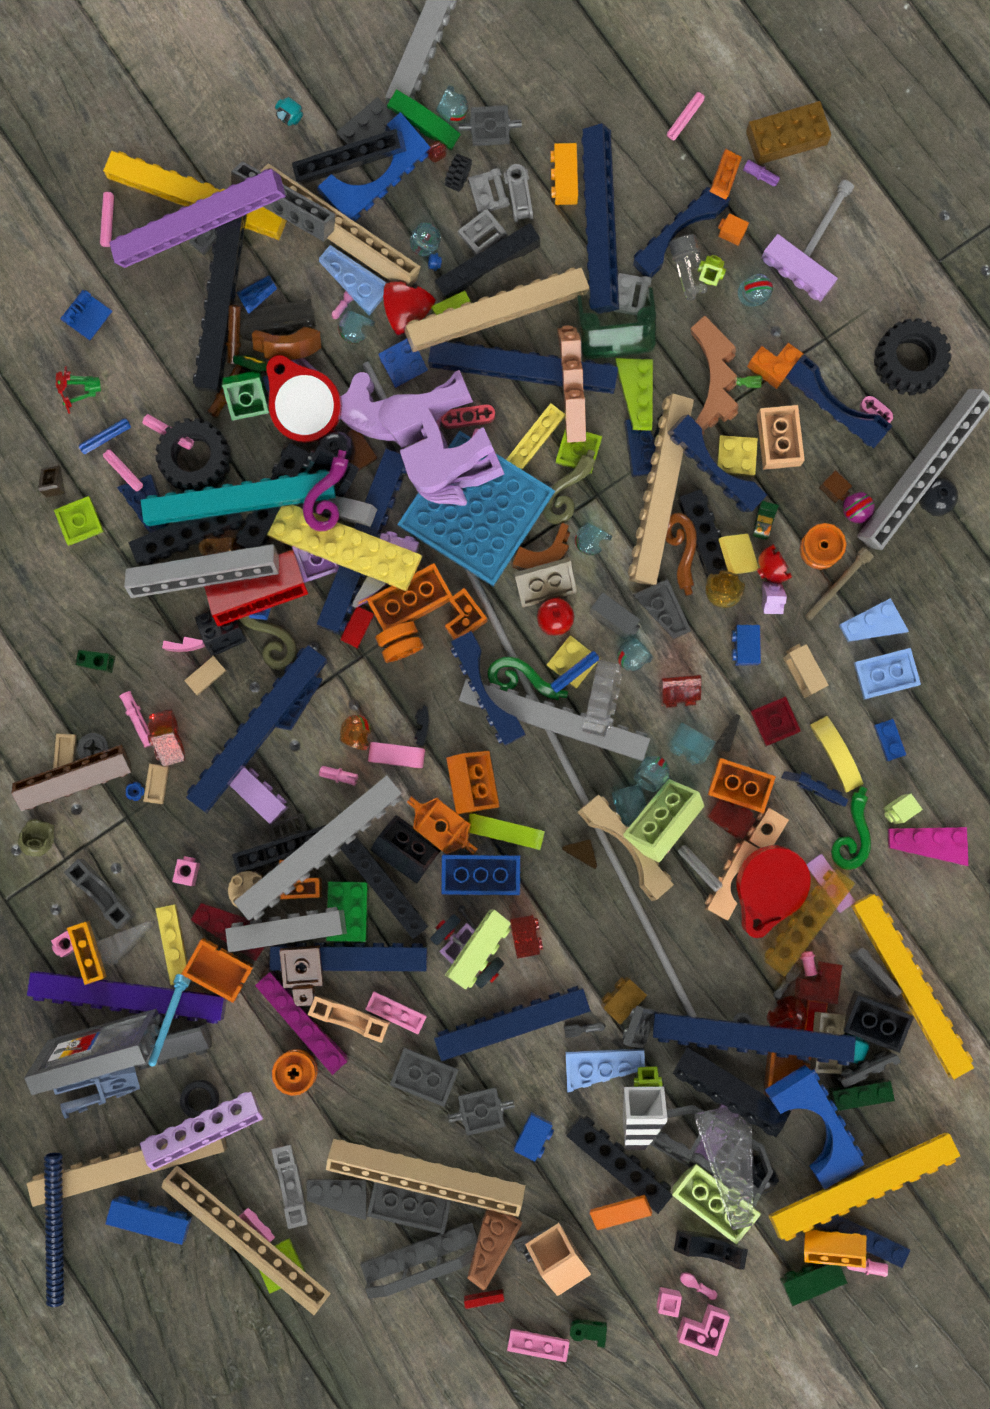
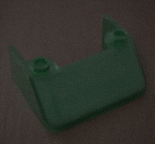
[576,287,656,359]

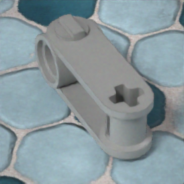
[503,164,533,222]

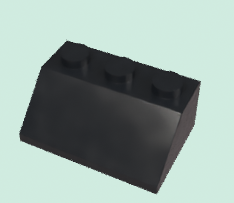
[370,815,441,884]
[843,990,914,1053]

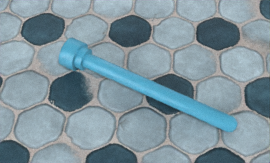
[148,974,191,1067]

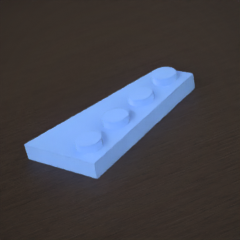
[565,1048,645,1093]

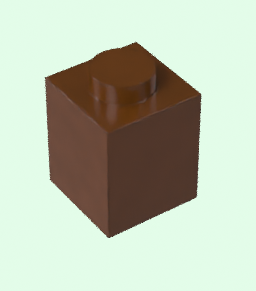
[819,470,852,503]

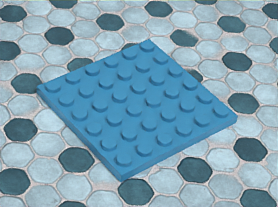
[397,430,555,587]

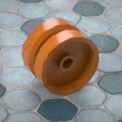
[799,523,846,570]
[375,621,424,663]
[272,1049,318,1096]

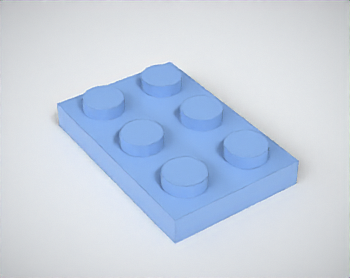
[854,648,921,700]

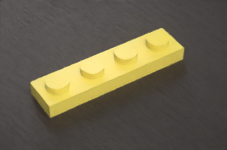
[506,403,565,470]
[156,904,188,985]

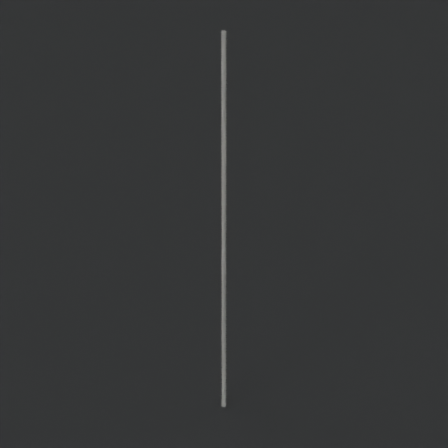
[363,362,697,1017]

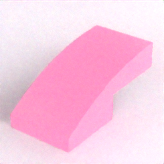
[162,637,205,652]

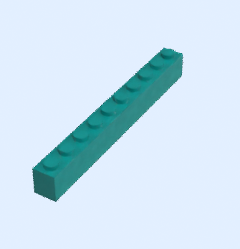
[141,470,336,526]

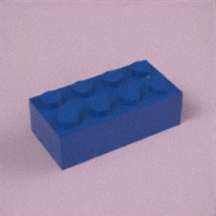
[441,855,520,895]

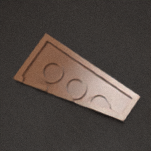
[467,1209,523,1290]

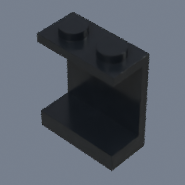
[302,446,359,497]

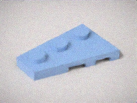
[839,598,909,642]

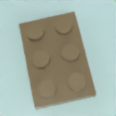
[514,557,577,608]
[810,1012,846,1074]

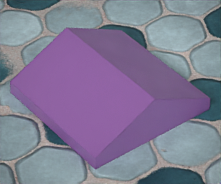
[292,546,339,582]

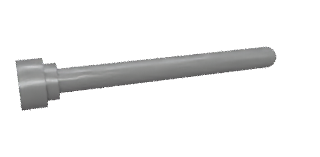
[804,180,854,257]

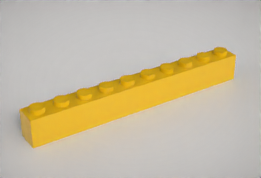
[103,151,287,240]
[851,894,974,1080]
[768,1133,960,1241]

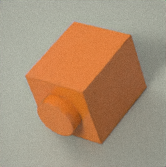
[718,213,749,246]

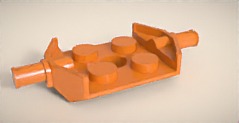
[407,796,478,855]

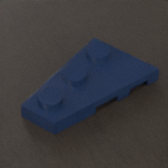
[624,419,656,477]
[117,474,169,533]
[781,771,848,807]

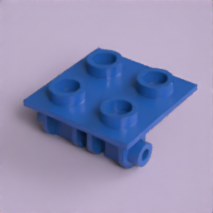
[60,290,113,340]
[378,339,428,388]

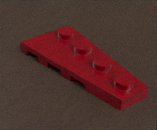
[191,903,265,961]

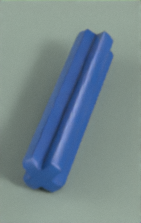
[79,418,131,454]
[551,651,599,693]

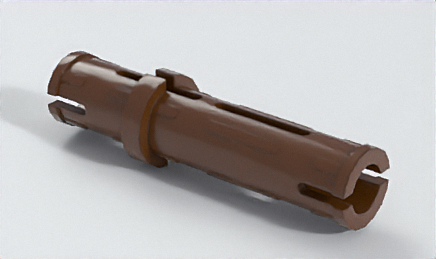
[226,305,241,364]
[207,364,246,418]

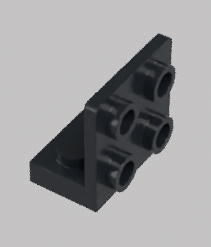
[195,610,247,657]

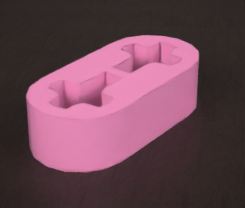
[860,396,893,423]

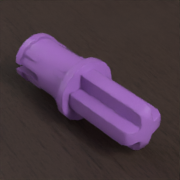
[743,160,780,186]

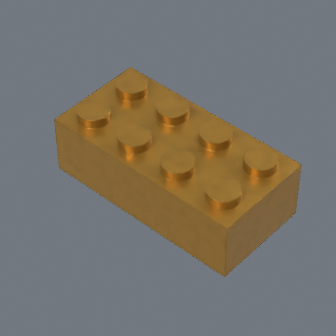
[746,101,832,165]

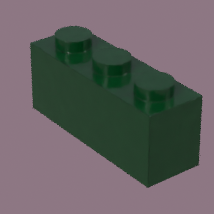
[828,1078,895,1111]
[780,1263,847,1307]

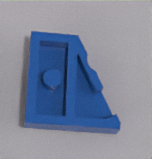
[236,275,277,313]

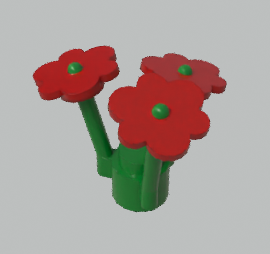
[56,366,101,414]

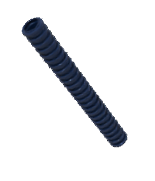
[44,1152,64,1307]

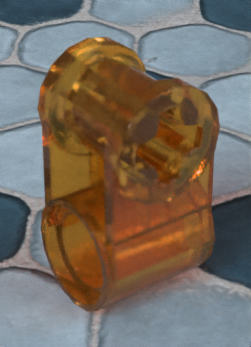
[199,537,236,556]

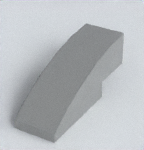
[323,496,377,527]

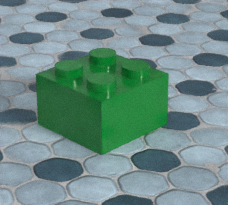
[222,371,269,421]

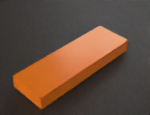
[709,149,742,200]
[590,1195,652,1230]

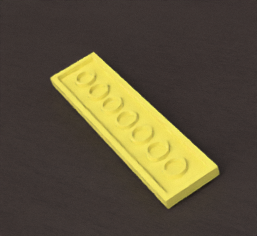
[267,505,422,591]

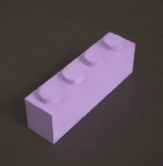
[761,234,838,302]
[230,767,288,824]

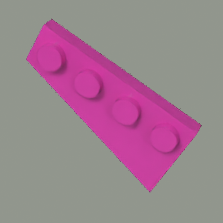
[888,827,969,866]

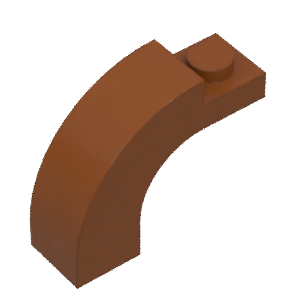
[252,326,321,360]
[512,523,571,571]

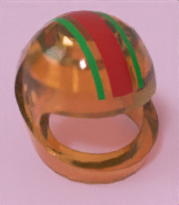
[340,715,372,750]

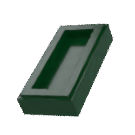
[233,355,268,371]

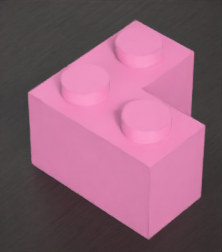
[676,1304,730,1356]

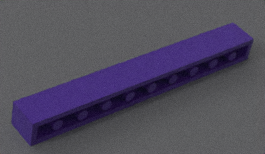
[27,971,227,1024]

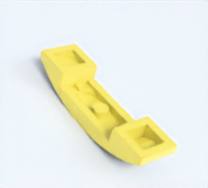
[810,716,863,793]

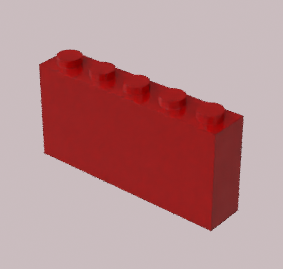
[204,550,308,626]

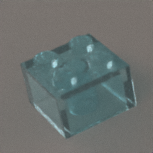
[667,723,716,766]

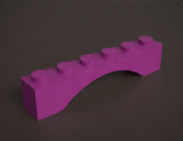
[255,971,349,1075]

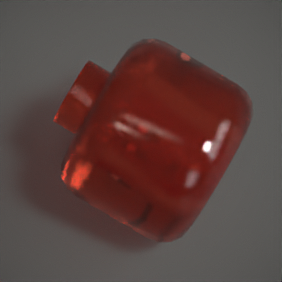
[427,141,446,163]

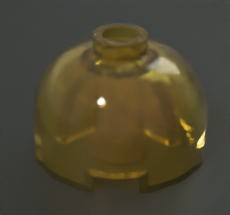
[705,571,745,608]

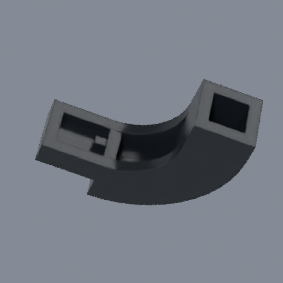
[674,1230,748,1270]

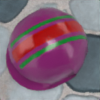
[843,492,875,523]

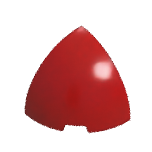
[383,281,436,336]

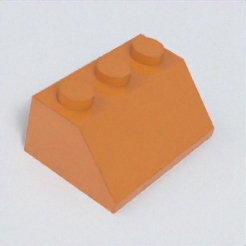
[446,751,499,814]
[708,758,776,813]

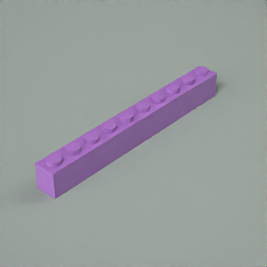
[109,169,286,268]

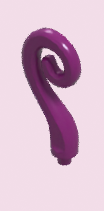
[303,450,349,532]

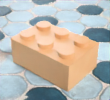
[757,405,805,470]

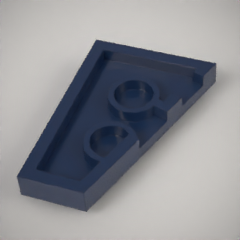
[276,672,323,731]

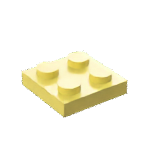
[717,435,758,477]
[546,635,600,689]

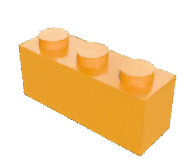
[550,143,578,205]
[67,921,107,985]
[804,1230,867,1268]

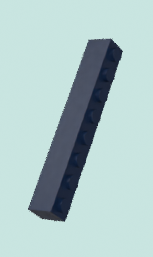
[270,942,428,972]
[434,985,590,1061]

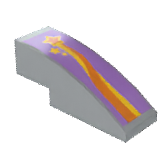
[352,576,389,608]

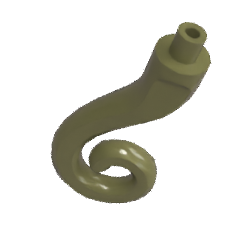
[543,450,596,525]
[238,616,297,670]

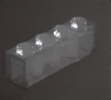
[582,660,623,737]

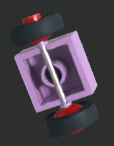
[430,914,505,988]

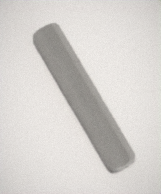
[678,845,722,892]

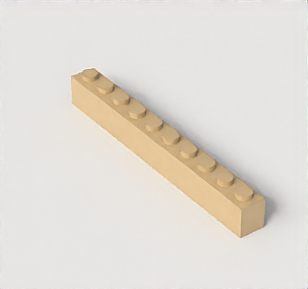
[261,163,421,287]
[405,267,589,352]
[628,394,694,586]
[27,1127,227,1207]
[326,1139,526,1217]
[161,1166,331,1315]

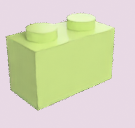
[883,793,923,824]

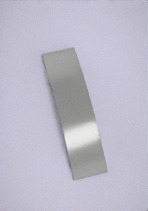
[271,1145,308,1229]

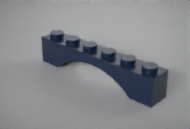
[633,187,730,278]
[785,355,892,448]
[667,414,767,512]
[450,631,526,746]

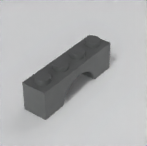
[64,859,136,929]

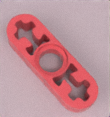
[441,404,495,429]

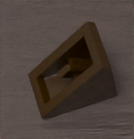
[38,465,65,497]
[561,839,597,869]

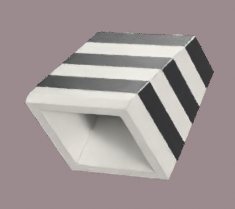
[623,1087,667,1150]

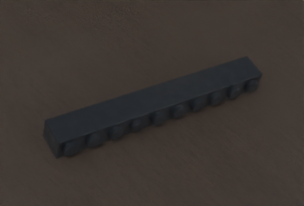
[193,214,247,393]

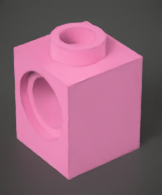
[172,856,200,886]
[51,931,74,957]
[656,1287,682,1317]

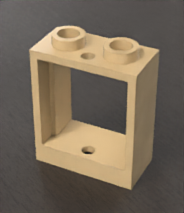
[783,644,829,698]

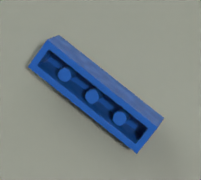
[105,1195,192,1245]

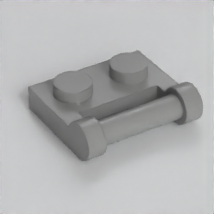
[468,168,510,215]
[458,209,508,256]
[614,273,652,316]

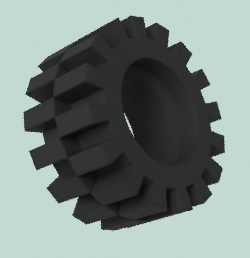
[444,154,472,192]

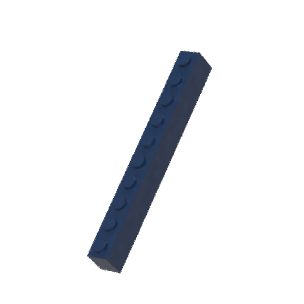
[581,123,619,314]
[428,341,618,394]
[317,449,407,635]
[186,645,328,814]
[653,1013,856,1065]

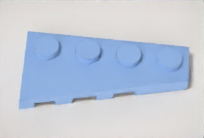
[319,245,386,315]

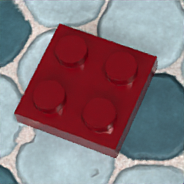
[750,696,801,747]

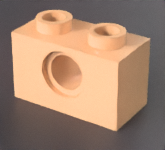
[746,808,789,849]

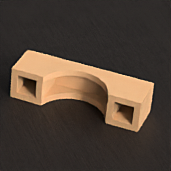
[705,841,759,920]
[308,994,390,1043]

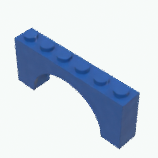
[317,112,431,222]
[765,1065,865,1190]

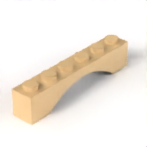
[578,795,674,901]

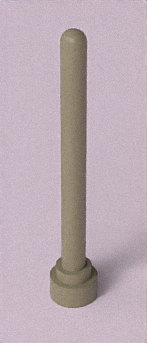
[805,547,874,621]

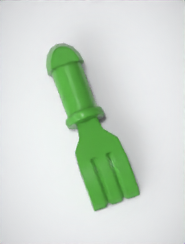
[736,376,762,388]

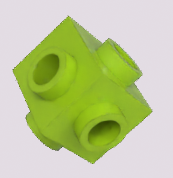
[698,255,726,286]
[633,1067,662,1087]

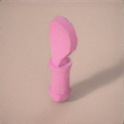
[331,291,354,319]
[680,1272,718,1300]

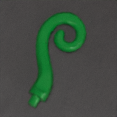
[487,657,568,701]
[831,786,871,870]

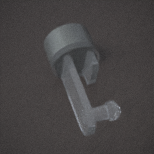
[669,234,708,301]

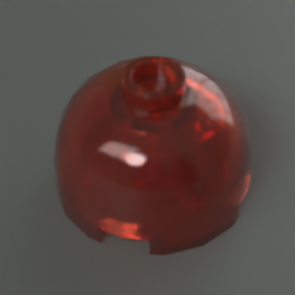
[767,996,807,1030]

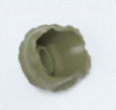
[18,819,54,857]

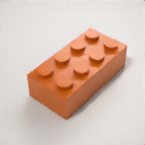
[367,563,452,631]

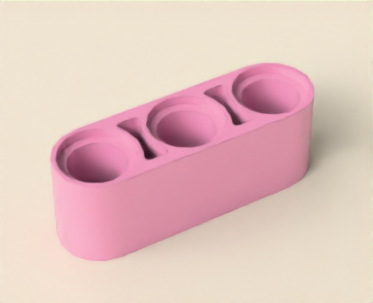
[368,742,425,768]

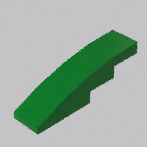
[387,89,461,151]

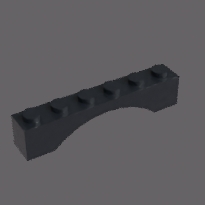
[435,223,540,301]

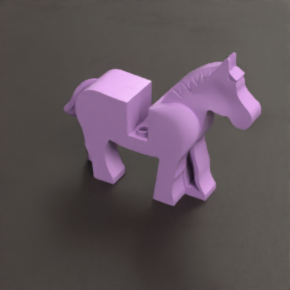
[340,370,504,506]

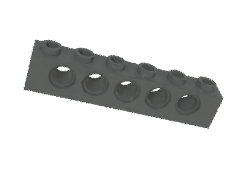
[231,161,336,242]

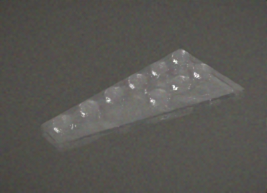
[694,1107,753,1230]

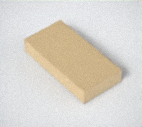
[184,656,226,696]
[53,733,77,769]
[143,764,170,804]

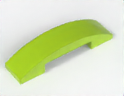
[468,813,545,850]

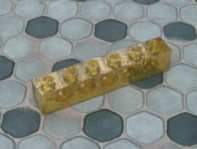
[764,868,855,977]

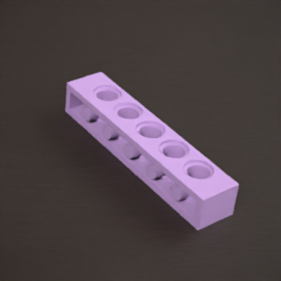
[140,1092,263,1170]

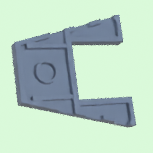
[53,1066,140,1119]

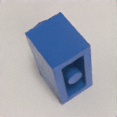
[731,625,761,666]
[514,1112,554,1162]

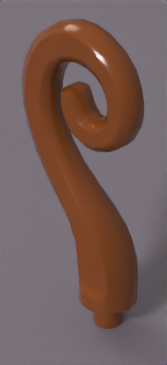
[665,513,697,596]

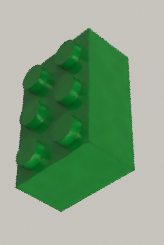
[326,882,369,942]

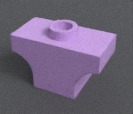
[762,582,787,614]

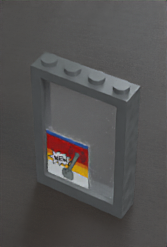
[24,1009,164,1095]

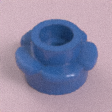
[428,252,442,271]
[126,782,145,801]

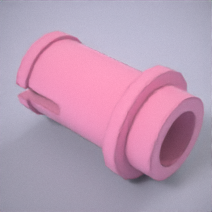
[800,951,818,976]

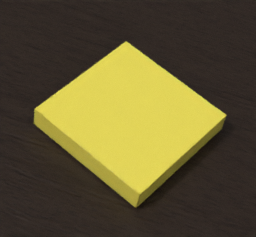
[719,534,759,575]

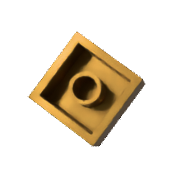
[601,977,647,1025]

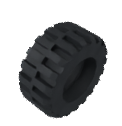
[874,318,952,396]
[155,418,232,492]

